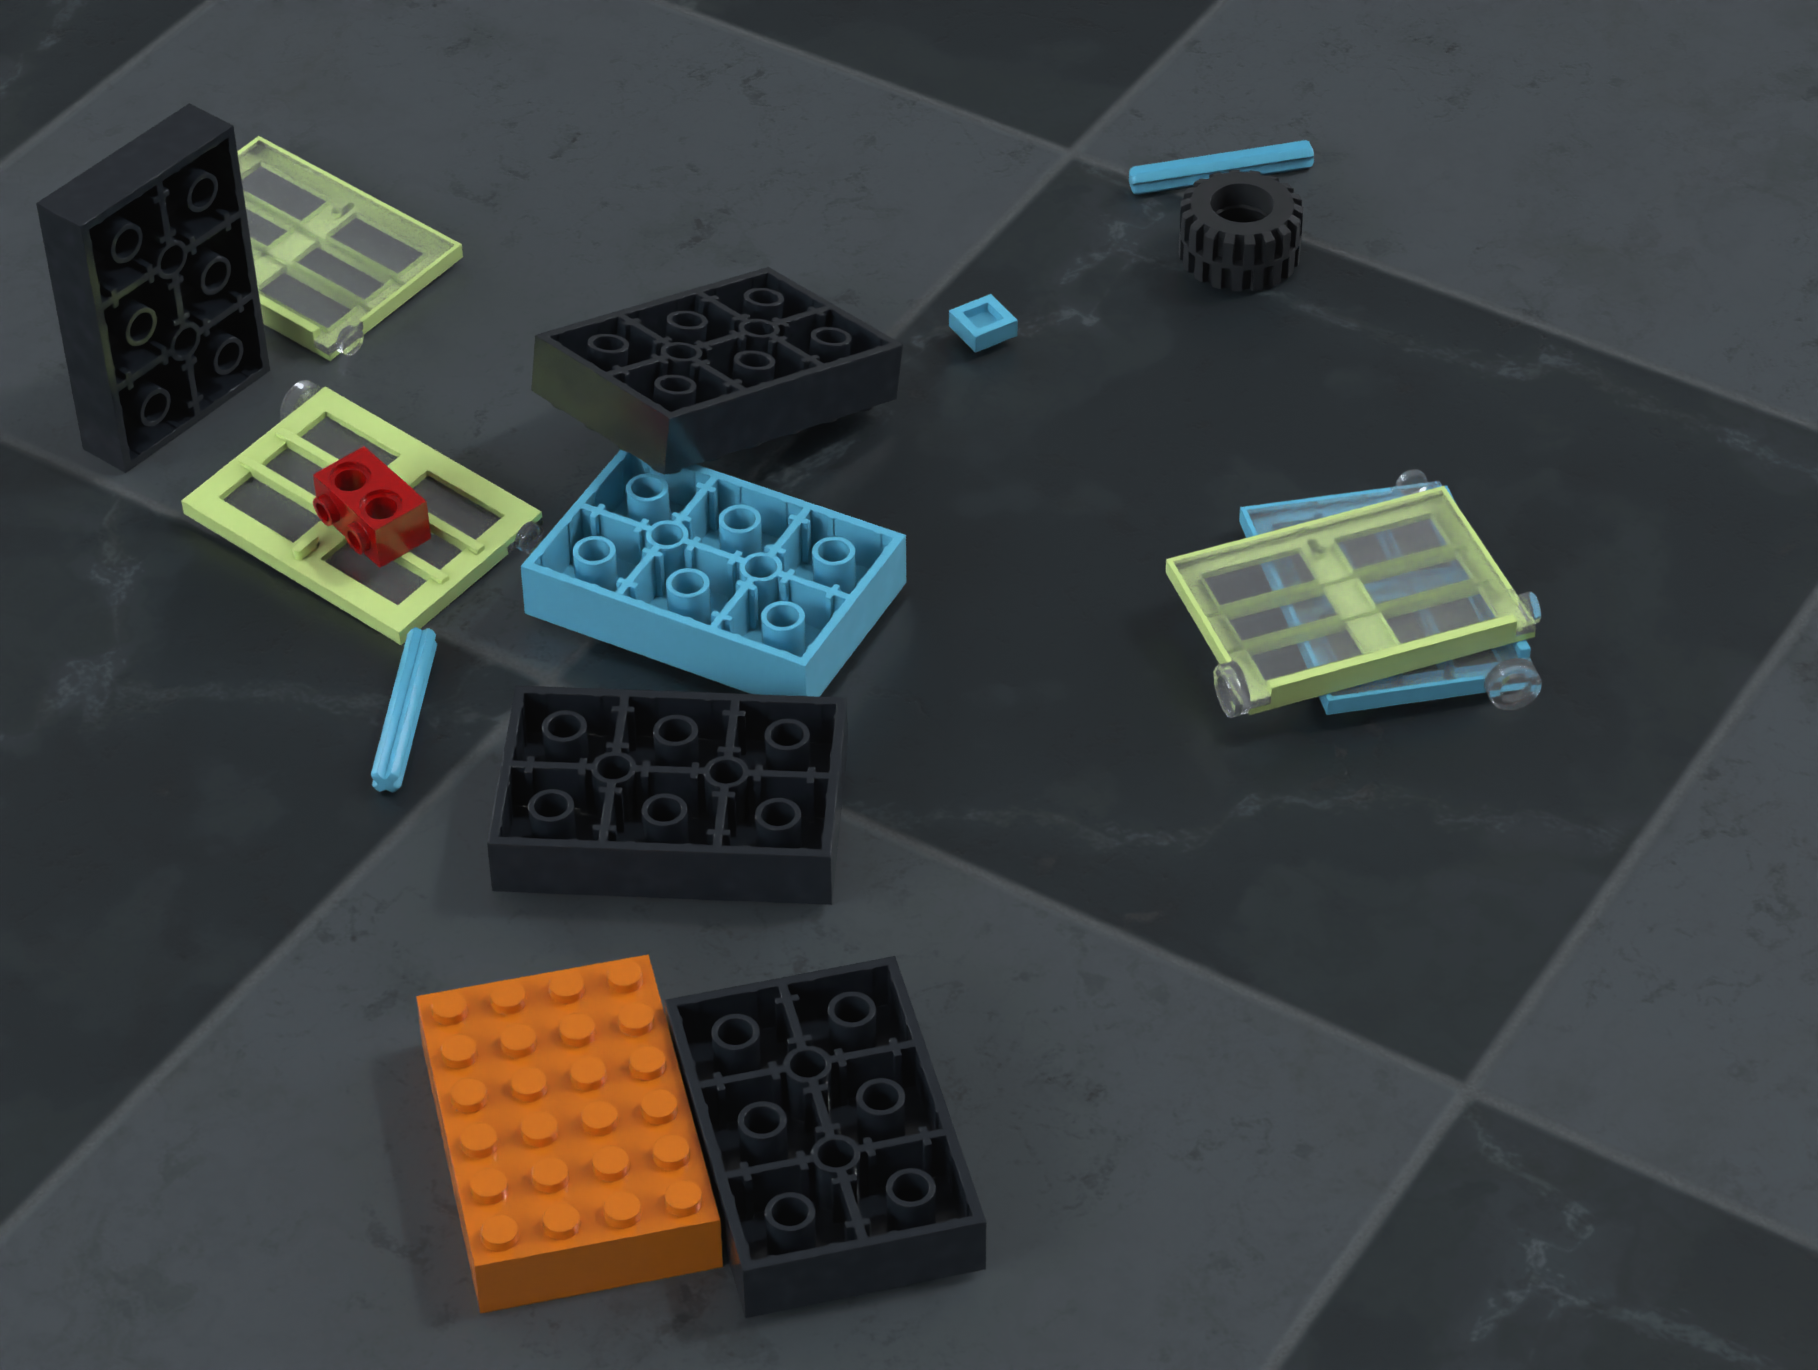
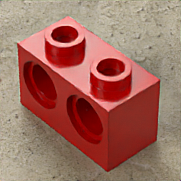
[313,446,431,568]

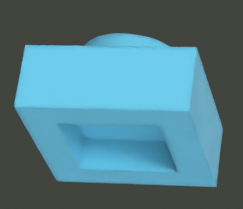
[949,294,1018,353]

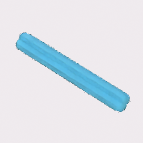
[1129,140,1314,195]
[371,627,437,793]

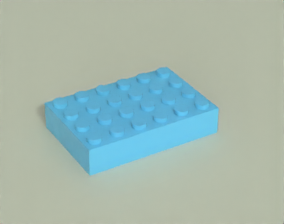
[521,449,906,697]

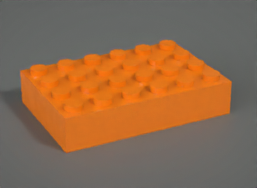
[416,954,723,1314]

